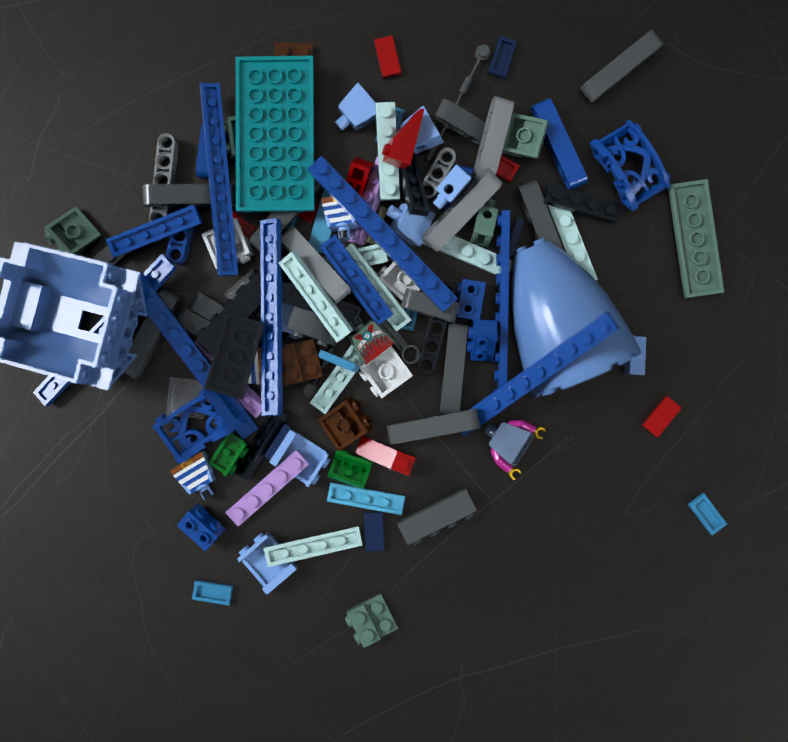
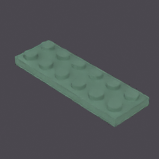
[668,179,724,299]

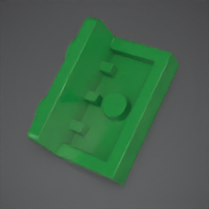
[208,432,249,477]
[327,450,373,489]

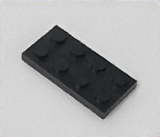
[204,312,265,400]

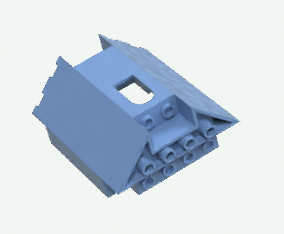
[0,242,148,390]

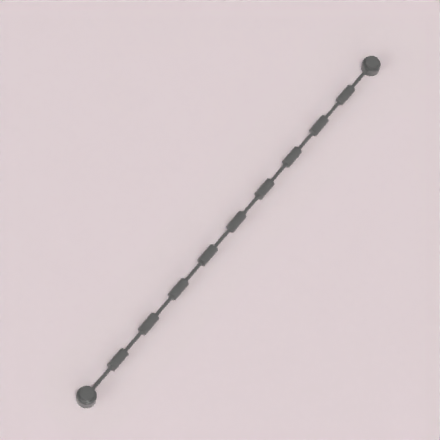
[303,44,491,398]

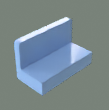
[624,335,646,375]

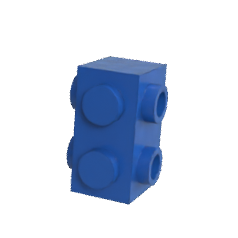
[456,279,486,321]
[467,319,497,361]
[177,503,226,551]

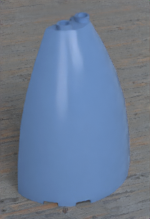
[511,238,641,398]

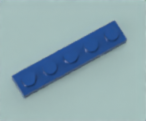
[106,204,203,257]
[319,234,394,325]

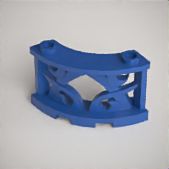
[590,120,671,211]
[152,388,243,464]

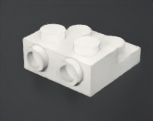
[202,218,255,269]
[378,259,420,301]
[359,346,413,398]

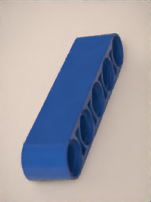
[531,98,588,190]

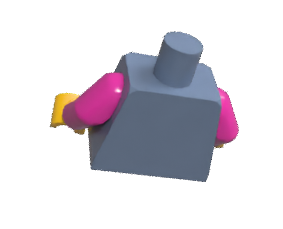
[485,420,546,480]

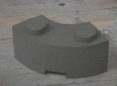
[286,306,336,347]

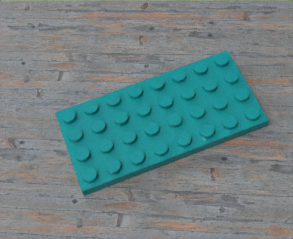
[236,56,315,213]

